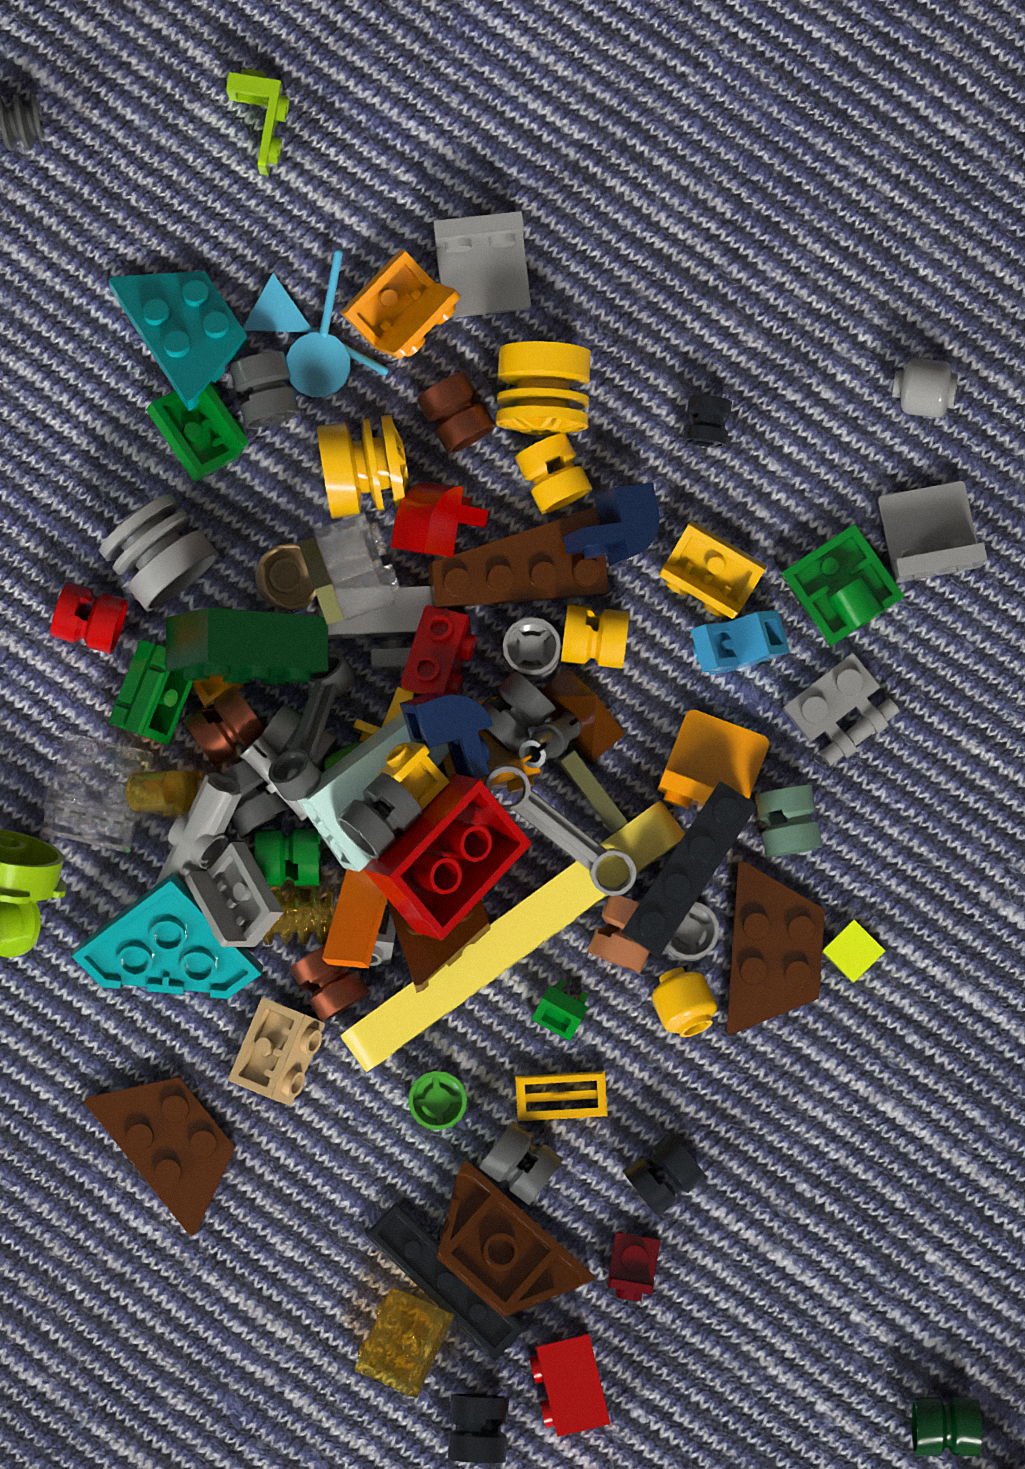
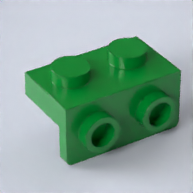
[146,382,249,483]

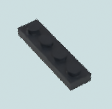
[621,781,758,958]

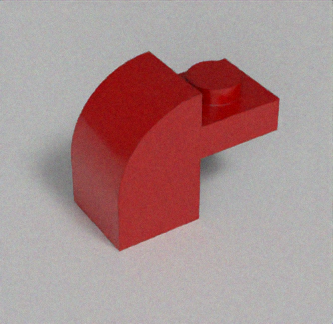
[390,482,488,558]

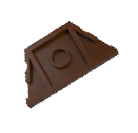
[726,861,825,1034]
[387,899,490,993]
[83,1077,236,1237]
[435,1160,595,1318]

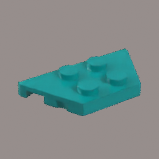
[108,271,248,411]

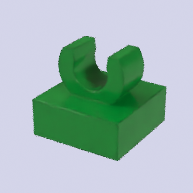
[531,979,589,1041]

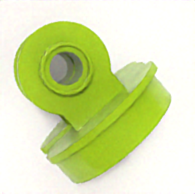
[0,829,67,958]

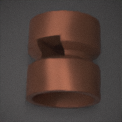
[416,372,497,455]
[183,685,265,768]
[289,944,371,1022]

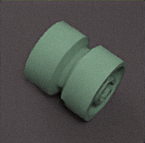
[755,785,823,857]

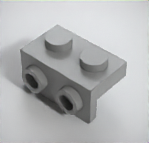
[184,842,284,947]

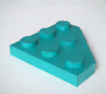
[72,873,263,999]

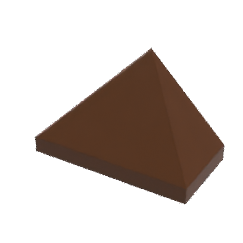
[540,668,625,764]

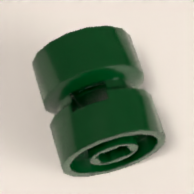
[911,1397,982,1457]

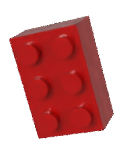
[363,773,532,940]

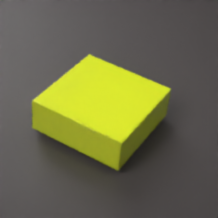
[822,919,885,983]

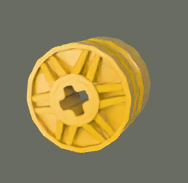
[496,341,591,436]
[317,414,409,519]

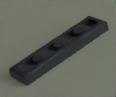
[365,1202,526,1361]

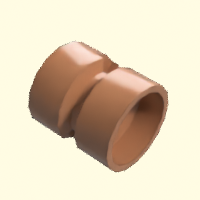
[587,895,649,973]

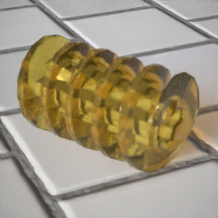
[263,888,336,945]

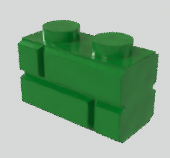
[108,639,193,746]

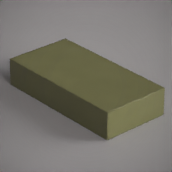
[298,537,344,625]
[560,750,628,835]

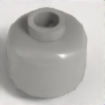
[892,358,958,418]

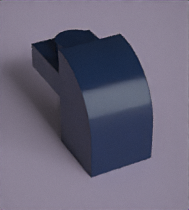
[563,482,660,566]
[400,692,494,779]

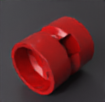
[50,581,128,655]

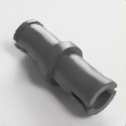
[519,712,581,768]

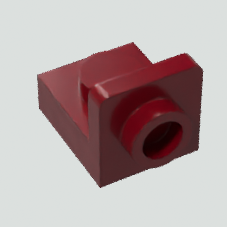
[607,1232,661,1302]

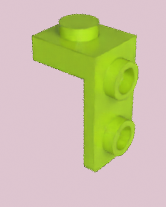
[226,69,290,175]

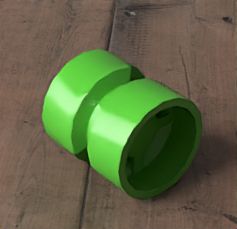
[408,1071,468,1130]

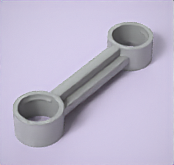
[484,764,636,896]

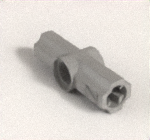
[155,772,242,888]

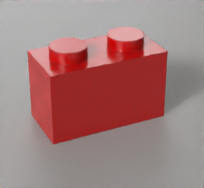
[529,1332,610,1437]

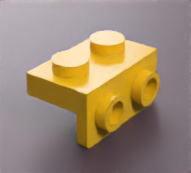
[658,520,768,620]

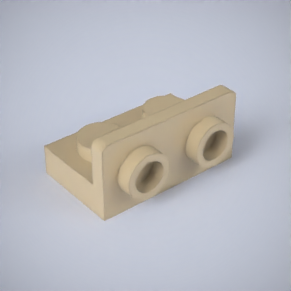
[227,997,325,1106]

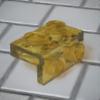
[355,1288,454,1398]

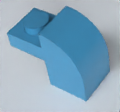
[690,610,790,675]

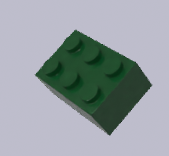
[166,607,328,686]

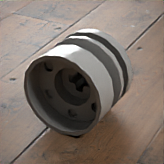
[99,494,219,612]

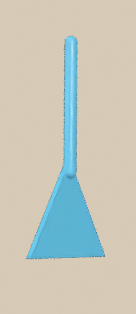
[243,273,389,375]

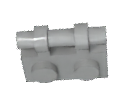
[782,653,900,766]

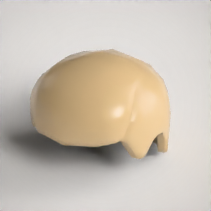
[255,543,316,611]

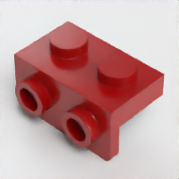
[400,605,477,695]

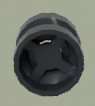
[683,395,732,448]

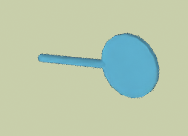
[286,249,351,397]

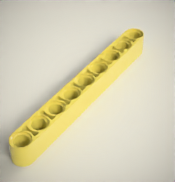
[340,800,686,1073]

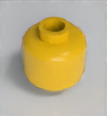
[651,967,717,1037]

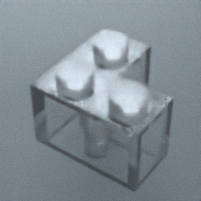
[313,513,400,621]

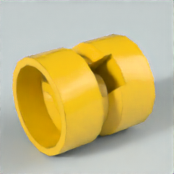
[514,433,592,514]
[561,604,630,669]

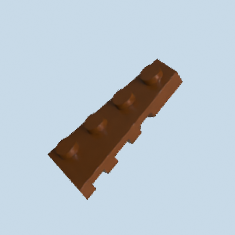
[428,507,609,608]

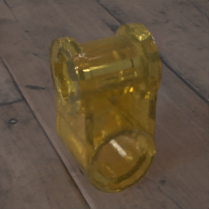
[125,770,203,818]

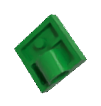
[780,524,905,648]

